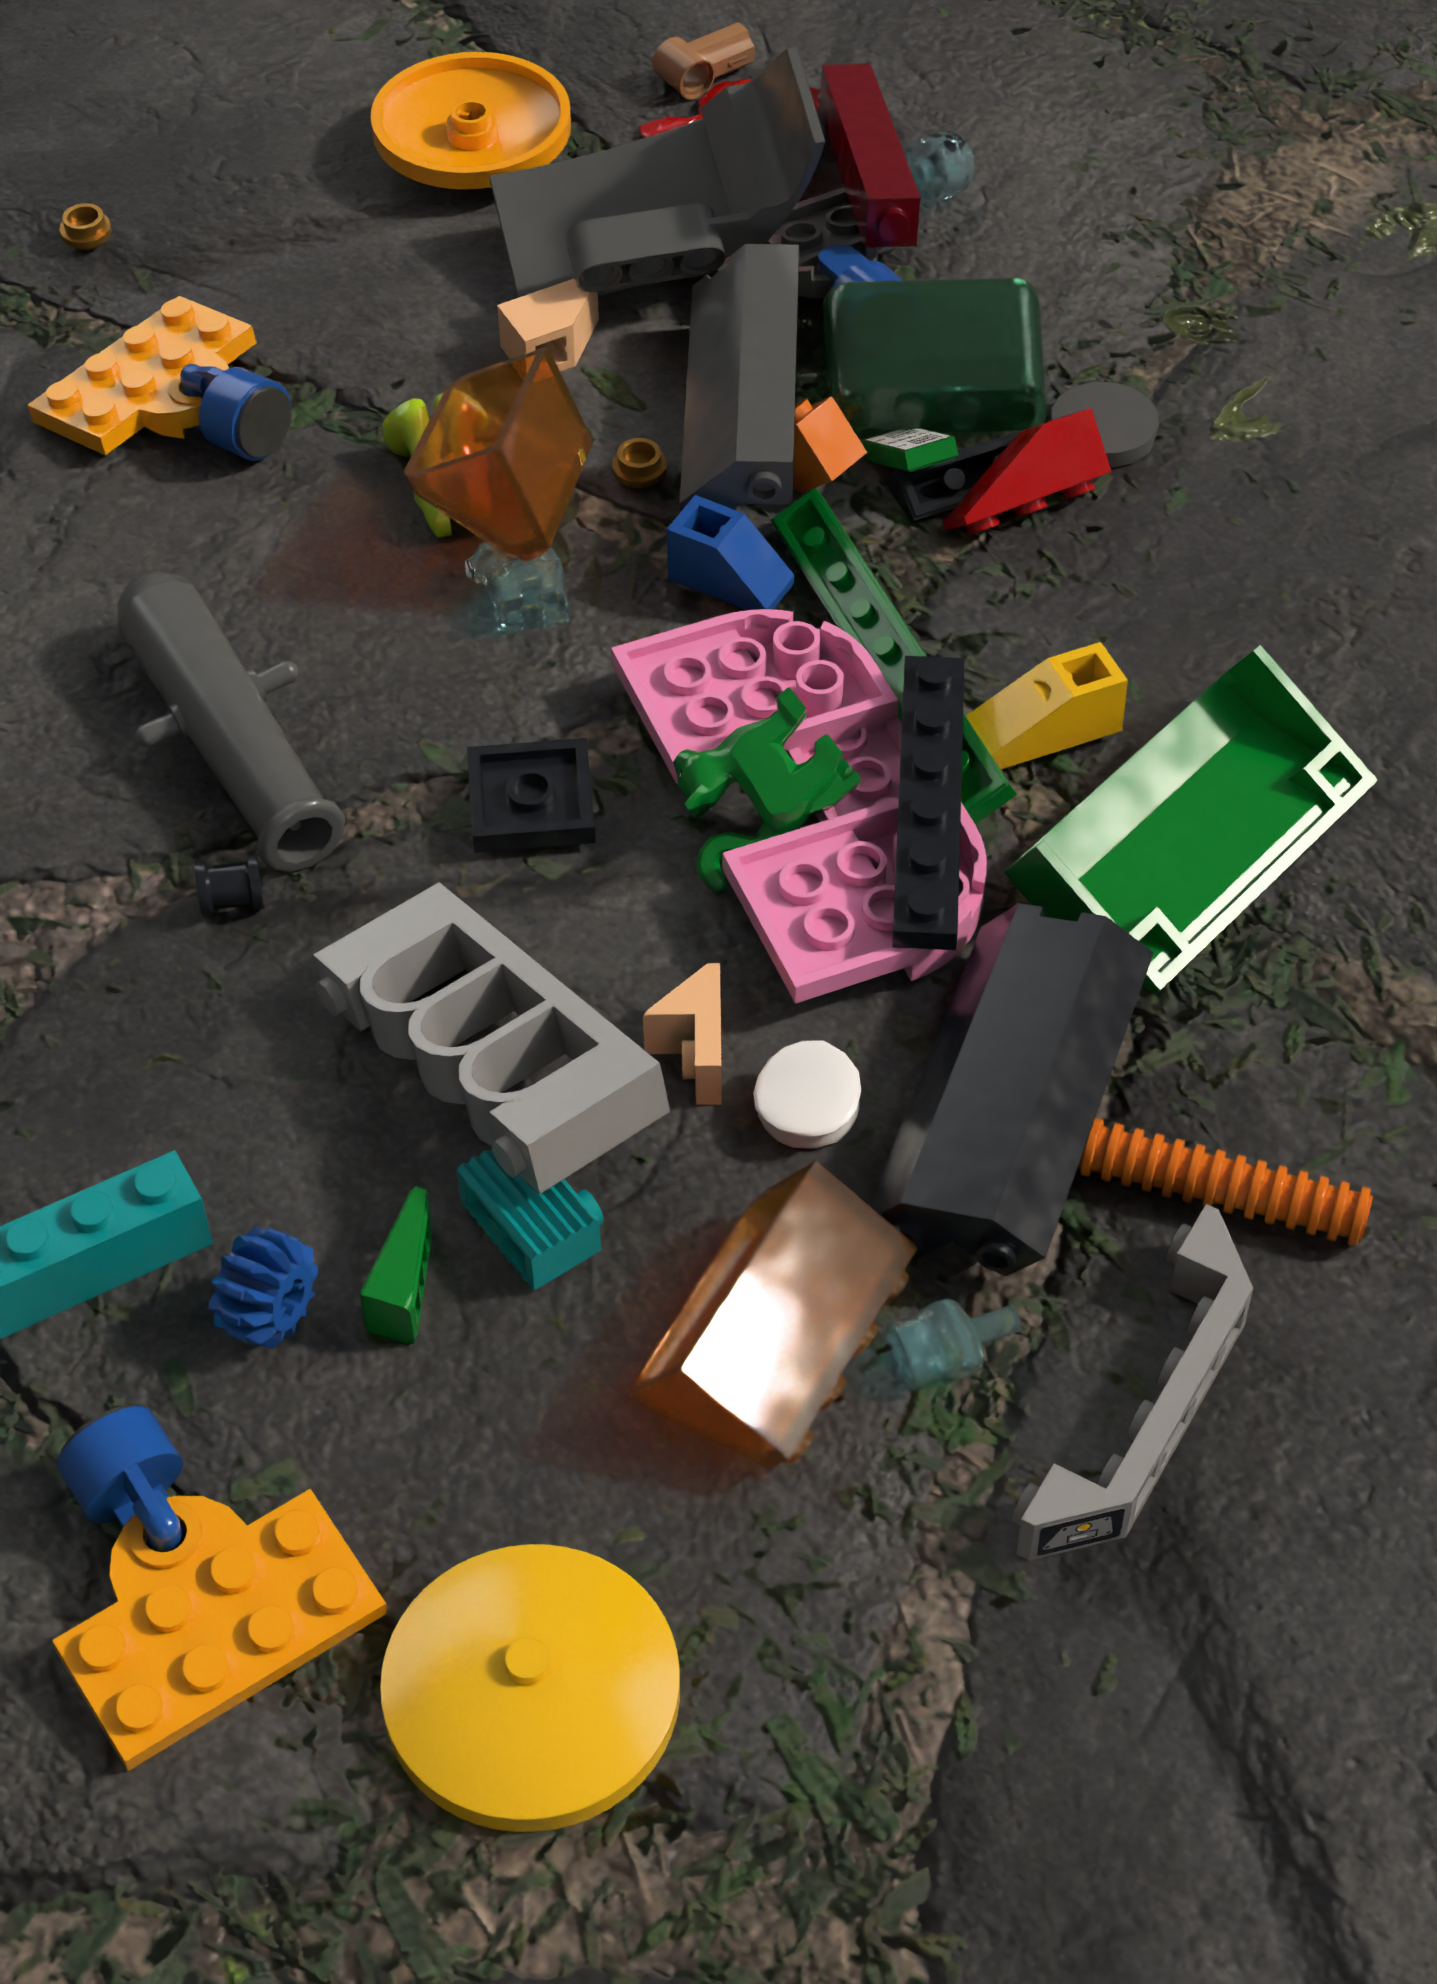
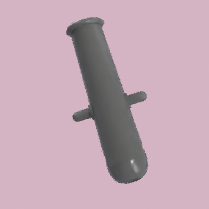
[117,571,345,873]

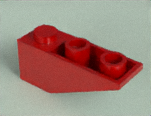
[943,408,1112,535]

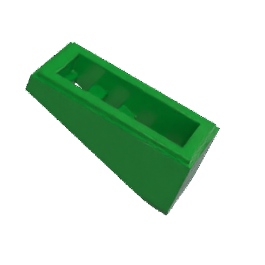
[360,1186,433,1344]

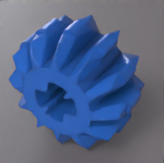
[209,1226,318,1349]

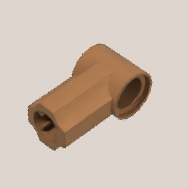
[652,22,755,100]

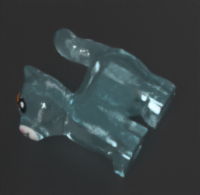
[465,528,569,635]

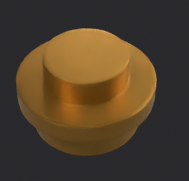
[59,203,112,251]
[612,438,667,489]

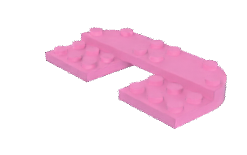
[611,609,987,1004]

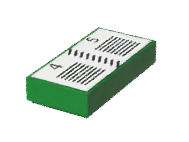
[862,426,958,472]

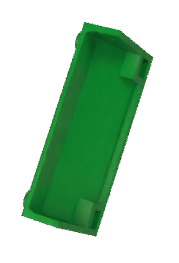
[1004,645,1378,994]

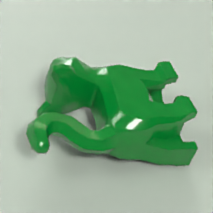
[673,687,863,892]

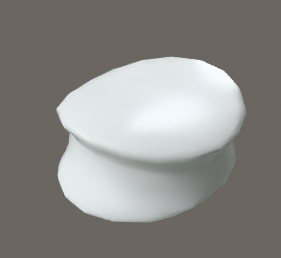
[753,1041,861,1149]

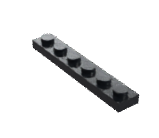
[892,656,965,950]

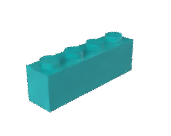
[0,1150,213,1339]

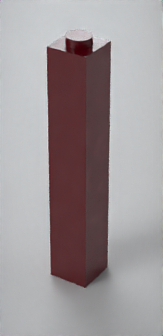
[819,64,921,248]

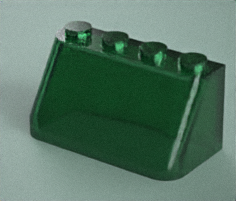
[822,278,1046,435]

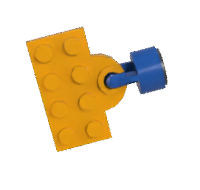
[27,296,291,461]
[52,1405,387,1771]

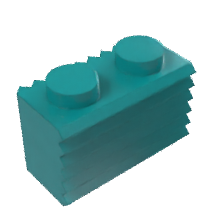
[456,1149,604,1291]

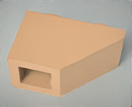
[497,278,599,383]

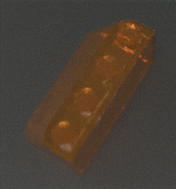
[404,346,593,561]
[628,1160,918,1468]

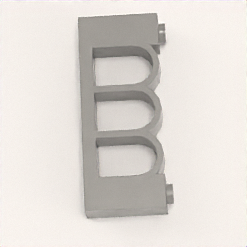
[313,882,670,1194]

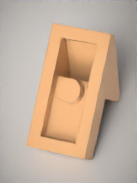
[643,963,722,1105]

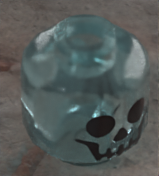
[903,130,974,203]

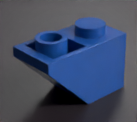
[666,495,794,610]

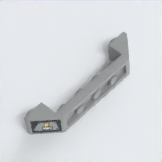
[1012,1204,1253,1561]

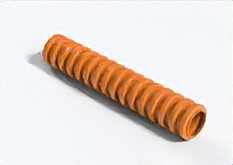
[1078,1117,1373,1247]

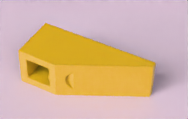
[966,642,1128,769]

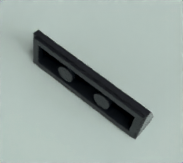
[886,430,1023,523]

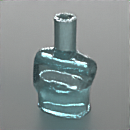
[886,1299,1021,1390]

